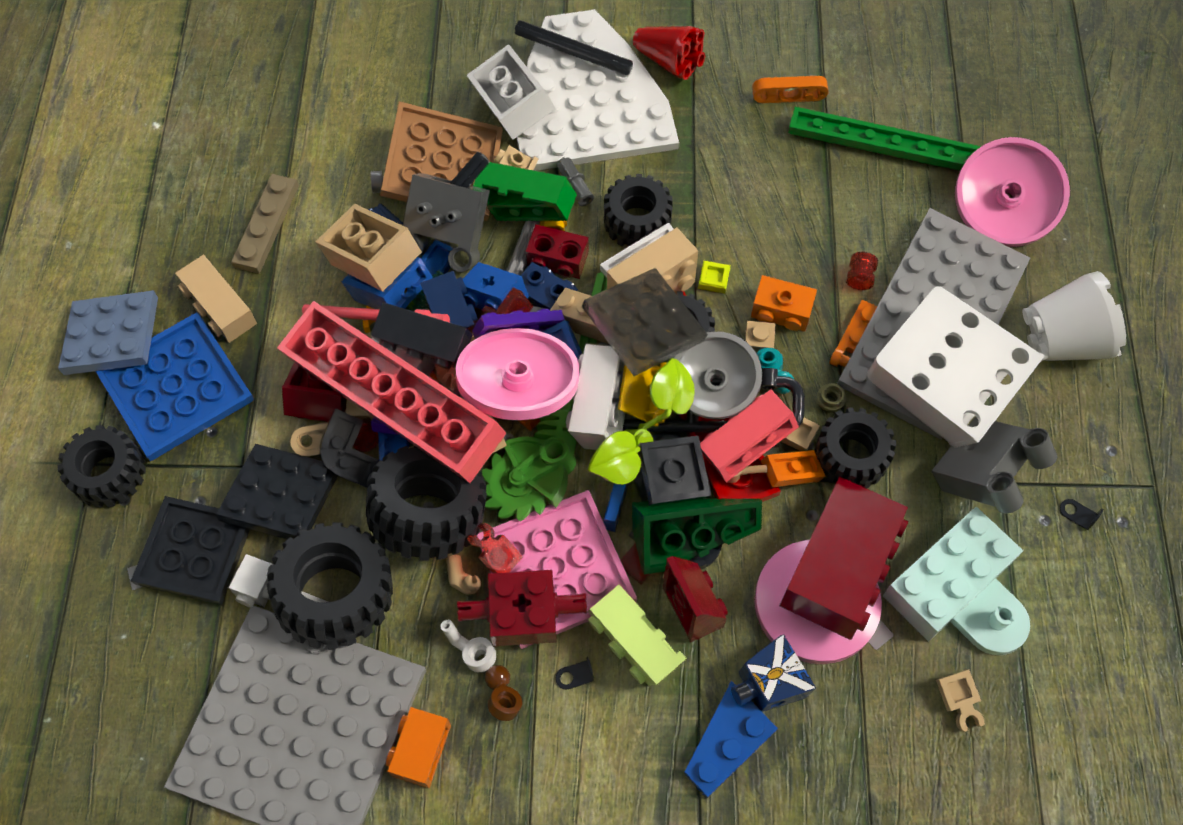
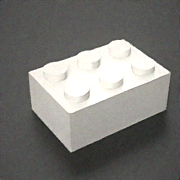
[467,44,556,140]
[566,344,626,450]

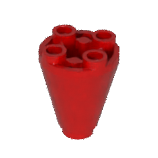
[633,26,705,80]

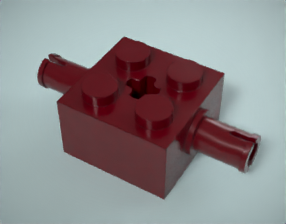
[457,570,587,647]

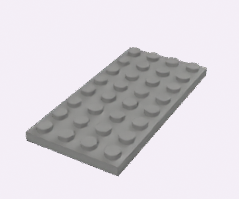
[837,208,1030,440]

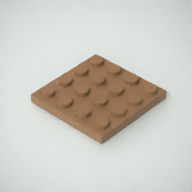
[380,101,503,221]

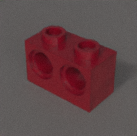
[525,224,589,279]

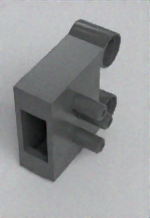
[932,417,1057,514]

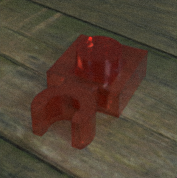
[468,523,523,573]

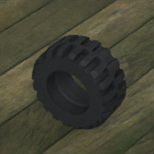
[365,445,487,561]
[266,522,393,649]

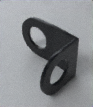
[1060,499,1103,530]
[556,657,594,690]

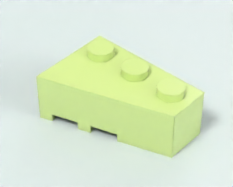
[587,585,687,686]

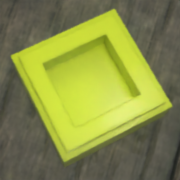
[698,260,731,294]

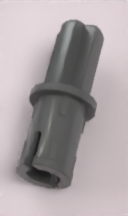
[557,157,594,206]

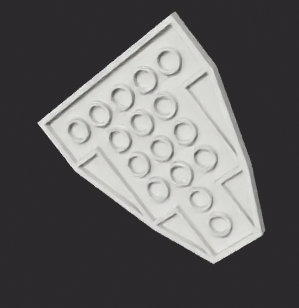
[517,10,679,171]

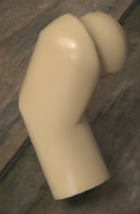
[446,555,481,595]

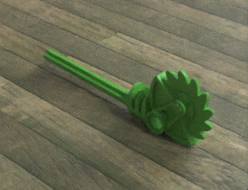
[482,272,607,521]

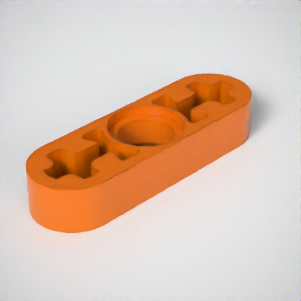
[752,76,829,103]

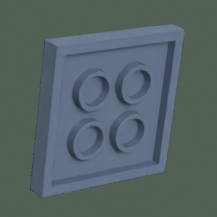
[58,290,158,375]

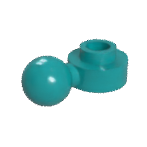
[756,348,794,394]

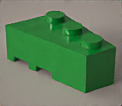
[473,162,577,221]

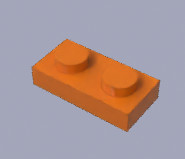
[761,450,825,487]

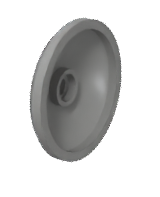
[674,332,762,419]

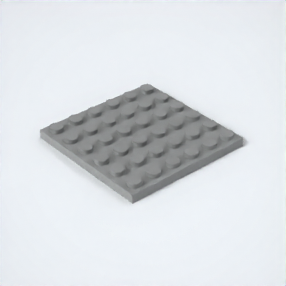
[164,606,426,825]

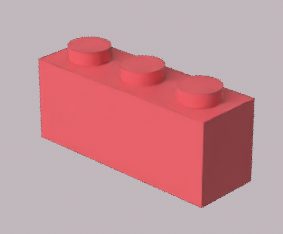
[700,389,799,482]

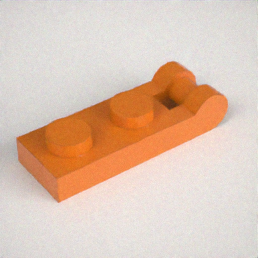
[829,300,877,367]

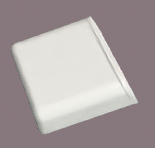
[867,287,1044,447]

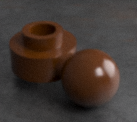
[485,665,522,721]

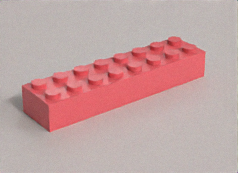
[277,301,506,483]

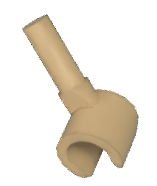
[727,465,767,483]

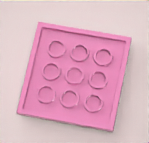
[476,490,637,649]

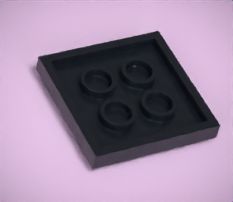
[216,444,338,539]
[131,496,250,605]

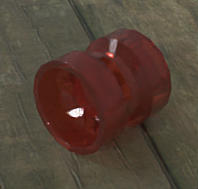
[846,252,878,290]

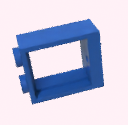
[341,257,433,309]

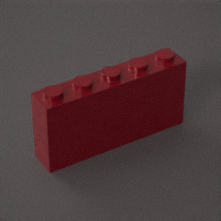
[779,476,909,640]

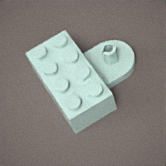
[883,506,1030,655]

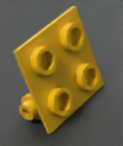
[618,351,668,427]

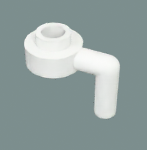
[440,620,496,672]

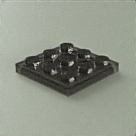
[582,268,708,376]

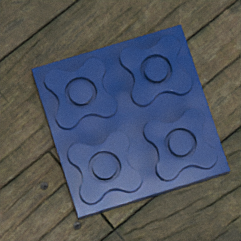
[96,312,255,461]

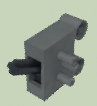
[403,152,490,272]

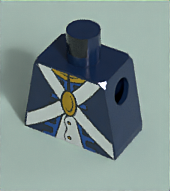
[731,634,816,712]

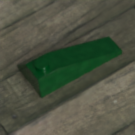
[632,499,762,575]

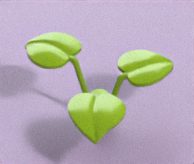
[587,358,695,484]

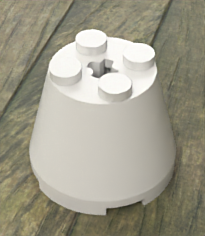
[1023,271,1126,361]

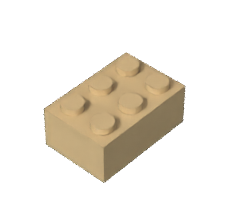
[315,204,422,292]
[607,227,698,320]

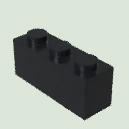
[371,302,473,370]

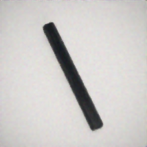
[514,20,633,76]

